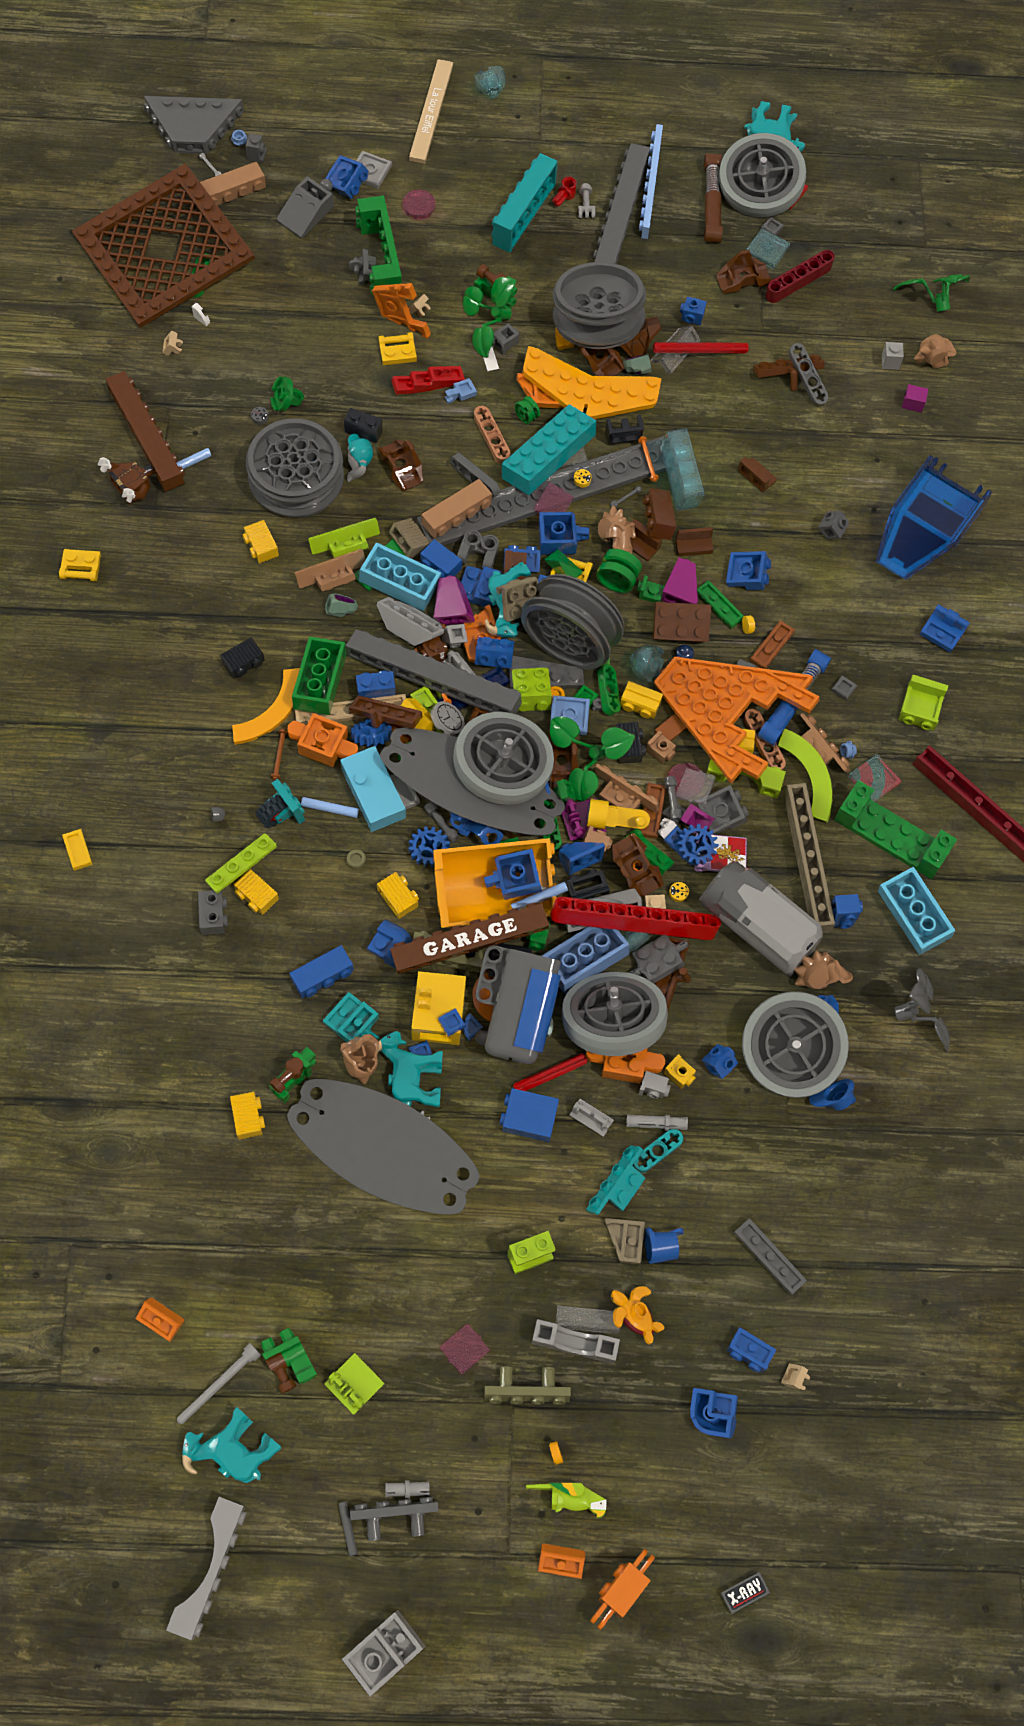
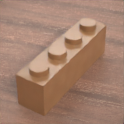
[200,162,266,205]
[421,479,492,539]

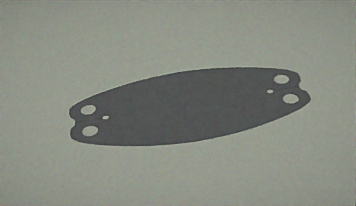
[380,728,565,835]
[287,1079,479,1214]

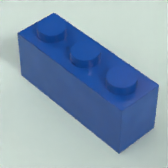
[289,945,354,998]

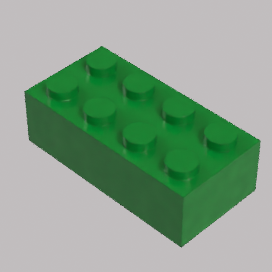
[292,636,347,715]

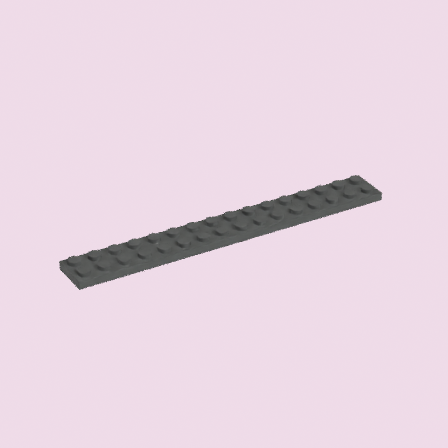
[417,432,691,546]

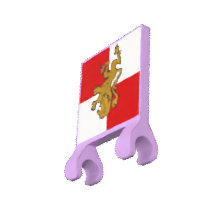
[694,833,746,872]

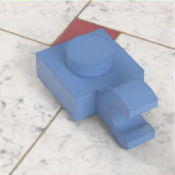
[445,378,477,403]

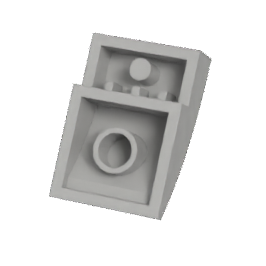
[342,1610,426,1696]

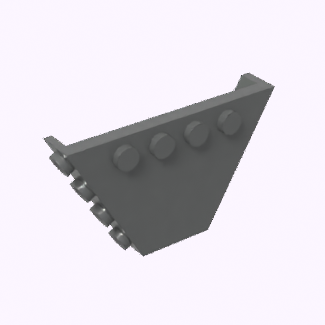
[143,96,244,154]

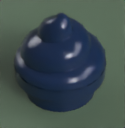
[676,645,694,659]

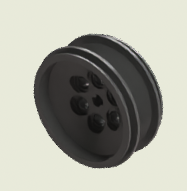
[553,262,646,349]
[246,418,344,518]
[521,574,624,670]

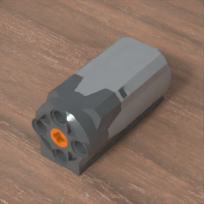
[699,861,823,978]

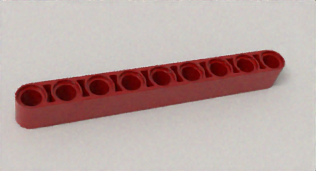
[550,897,721,940]

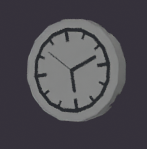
[431,701,465,736]

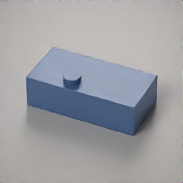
[542,927,629,995]

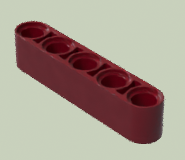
[766,250,835,303]

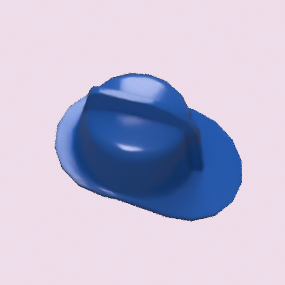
[809,1079,856,1111]

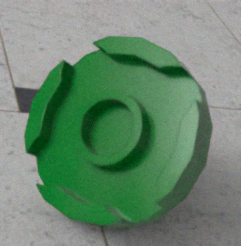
[270,376,305,412]

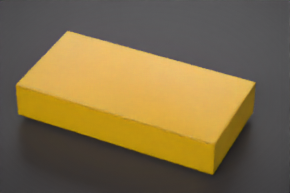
[62,829,93,871]

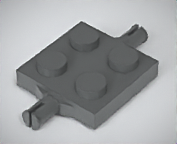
[628,935,689,983]

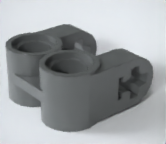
[457,530,499,570]

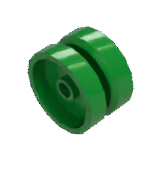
[596,549,642,593]

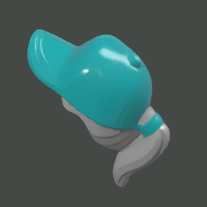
[347,434,373,482]

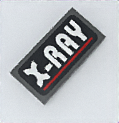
[720,1572,770,1614]

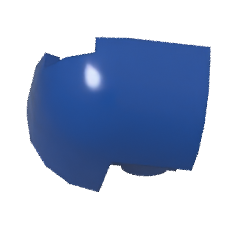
[367,919,412,969]
[690,1388,738,1439]

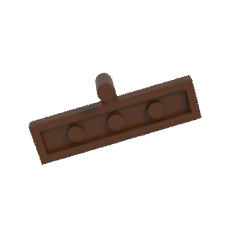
[754,355,825,391]
[349,695,423,729]
[655,937,691,1011]

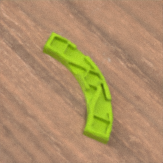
[778,729,833,823]

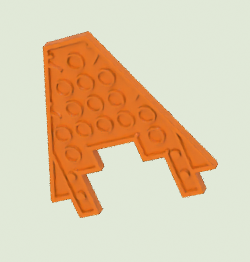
[654,657,820,783]

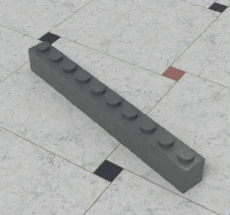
[593,143,650,264]
[346,629,522,714]

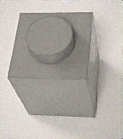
[882,342,904,370]

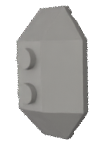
[377,597,444,646]

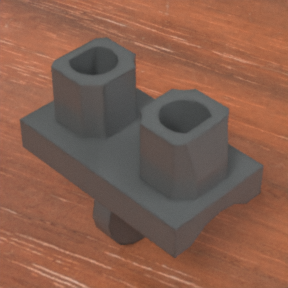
[349,249,376,285]

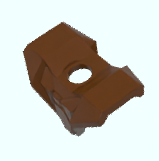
[716,250,772,294]
[620,316,661,358]
[578,346,625,376]
[377,439,423,492]
[547,735,579,790]
[612,833,664,897]

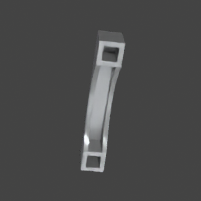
[166,1497,247,1640]

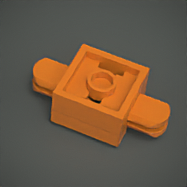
[287,713,358,767]
[585,1048,665,1084]
[590,1548,655,1630]

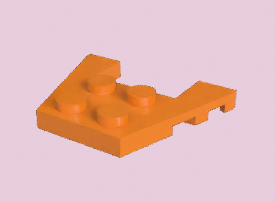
[372,283,431,339]

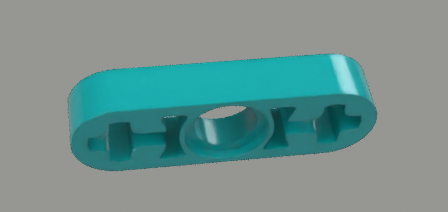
[633,1129,683,1173]

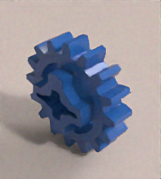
[351,719,392,746]
[676,824,719,866]
[409,826,450,868]

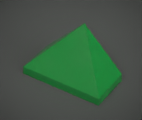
[545,549,583,578]

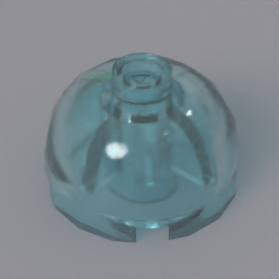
[474,66,506,98]
[630,645,664,682]

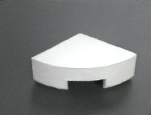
[192,303,210,326]
[658,818,677,839]

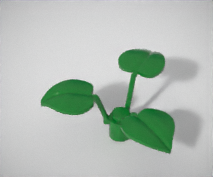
[893,274,970,312]
[463,277,516,358]
[550,716,635,802]

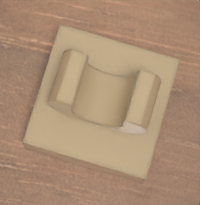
[409,294,431,317]
[162,331,183,356]
[781,1363,810,1390]

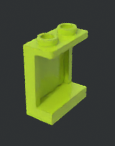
[898,675,948,731]
[507,1231,555,1274]

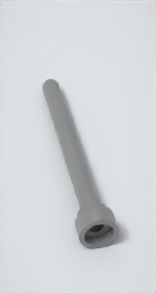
[177,1343,261,1424]

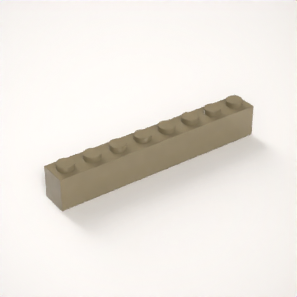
[784,783,835,933]

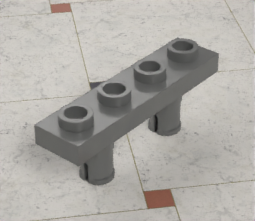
[350,1497,438,1541]

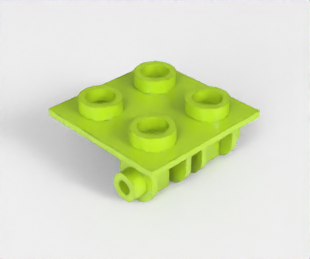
[324,1353,384,1415]

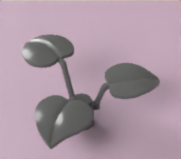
[895,968,950,1053]

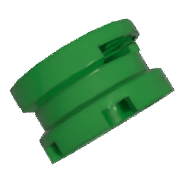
[514,396,540,424]

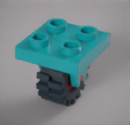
[256,779,305,828]

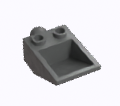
[276,176,334,239]

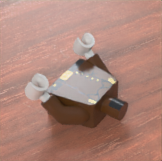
[98,458,155,505]

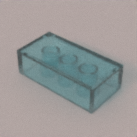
[660,428,705,511]

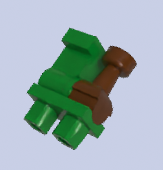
[474,264,518,308]
[269,1047,316,1104]
[261,1328,317,1394]

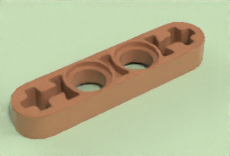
[474,406,511,464]
[743,709,786,771]

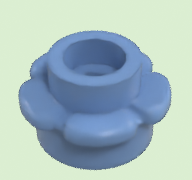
[231,130,247,146]
[840,741,857,759]

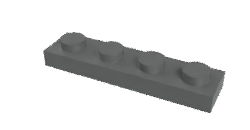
[734,1218,807,1295]

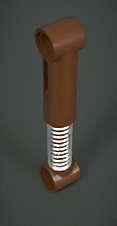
[704,153,723,243]

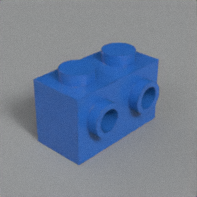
[420,539,462,578]
[356,671,395,698]
[831,894,863,929]

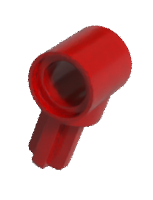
[552,177,577,207]

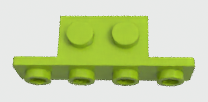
[308,518,380,558]
[205,834,277,893]

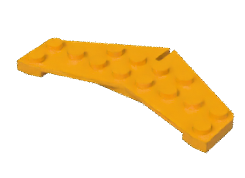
[522,346,661,419]

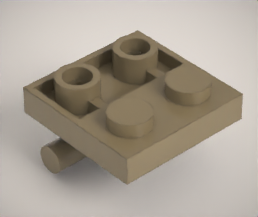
[496,576,539,622]

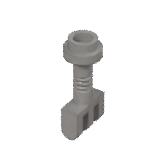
[578,183,595,218]

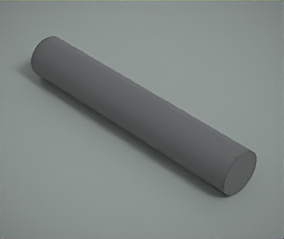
[338,1501,358,1556]

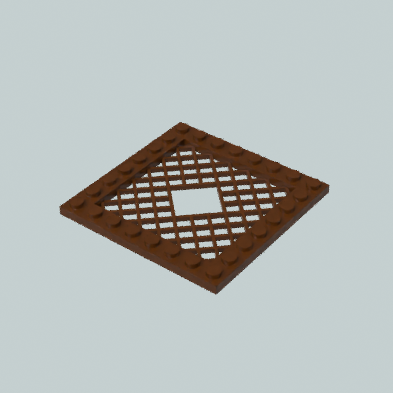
[72,163,255,328]

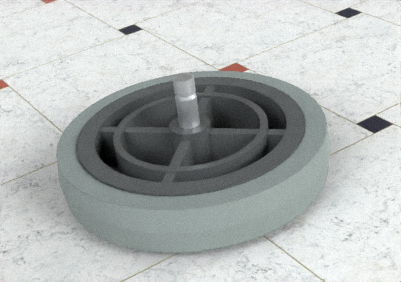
[719,133,806,217]
[453,712,554,805]
[562,972,668,1056]
[742,992,849,1098]

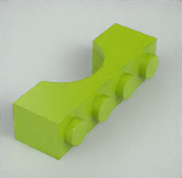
[705,759,786,798]

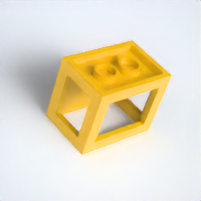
[412,971,466,1045]

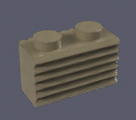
[389,518,430,558]

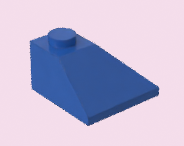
[558,842,605,876]

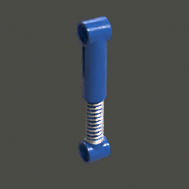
[757,649,832,746]

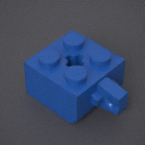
[538,512,589,555]
[484,849,542,900]

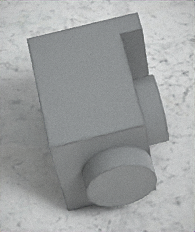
[441,624,468,648]
[638,1071,671,1099]

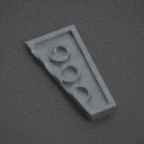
[509,656,584,689]

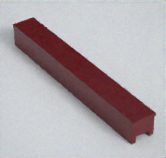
[912,745,1024,862]

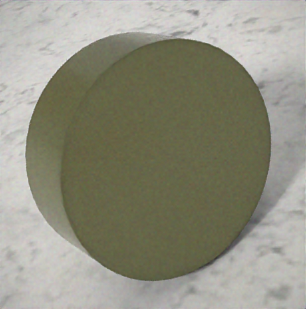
[347,850,366,870]

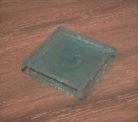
[746,229,790,269]

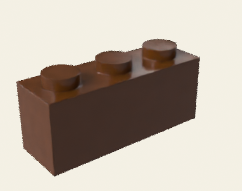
[643,488,677,540]

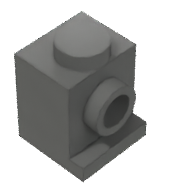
[246,133,267,163]
[493,323,520,355]

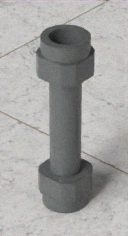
[664,776,682,822]
[424,801,460,843]

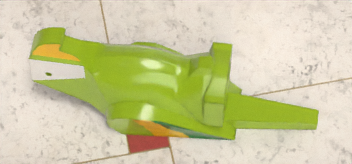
[526,1483,606,1518]

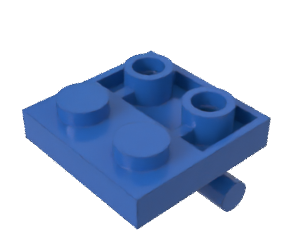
[919,604,970,653]

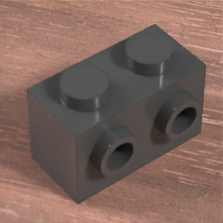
[198,890,228,935]

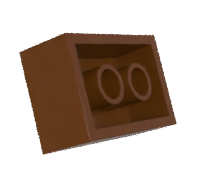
[652,602,711,642]

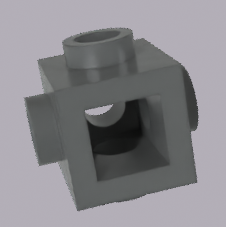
[818,510,849,540]

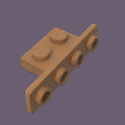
[295,549,365,591]
[800,713,851,773]
[595,764,659,813]

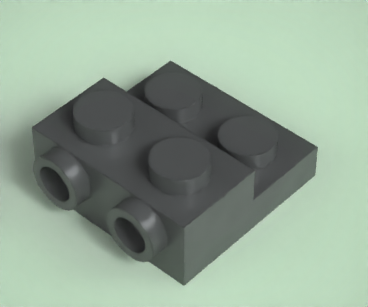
[697,785,749,835]

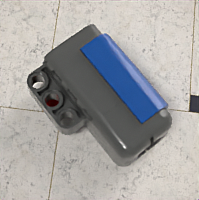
[476,946,561,1065]

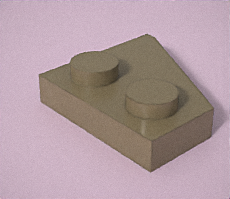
[605,1218,645,1265]

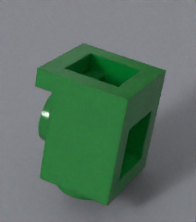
[527,922,550,951]

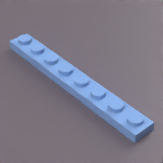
[639,124,663,239]

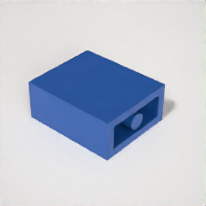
[499,1088,559,1142]

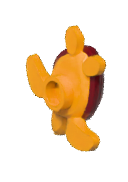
[611,1286,664,1345]

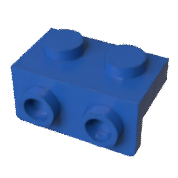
[475,637,515,668]
[727,1327,776,1373]

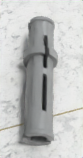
[626,1114,688,1131]

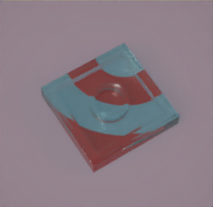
[848,754,902,802]

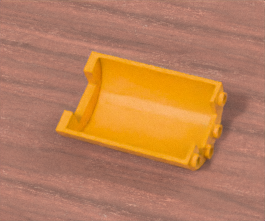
[433,838,556,928]

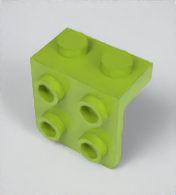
[512,668,552,711]

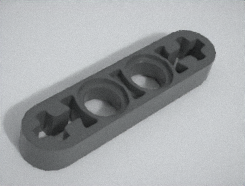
[788,343,828,407]
[450,452,501,499]

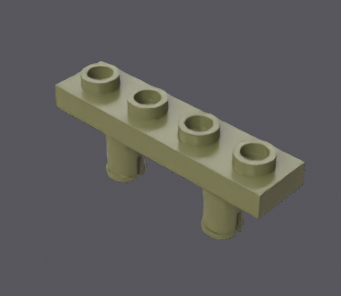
[484,1366,571,1405]

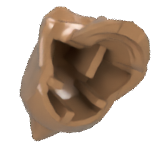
[914,334,957,368]
[598,506,636,554]
[794,951,853,990]
[340,1034,379,1084]

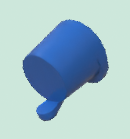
[644,1228,684,1264]

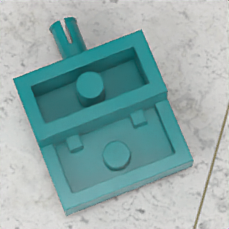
[323,992,379,1042]

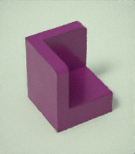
[902,384,928,413]
[680,804,715,830]

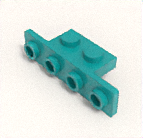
[586,1145,645,1215]

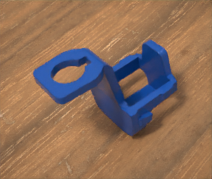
[450,812,504,845]

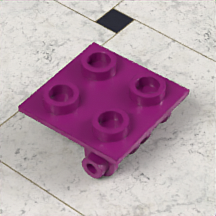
[562,798,607,841]

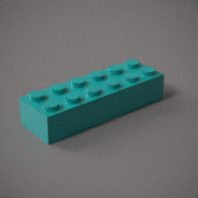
[491,153,558,253]
[502,404,596,495]

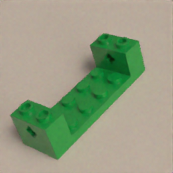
[355,195,402,302]
[834,780,957,880]

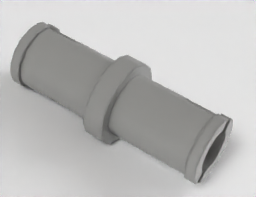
[385,1480,429,1498]

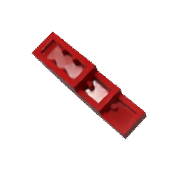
[391,366,465,395]

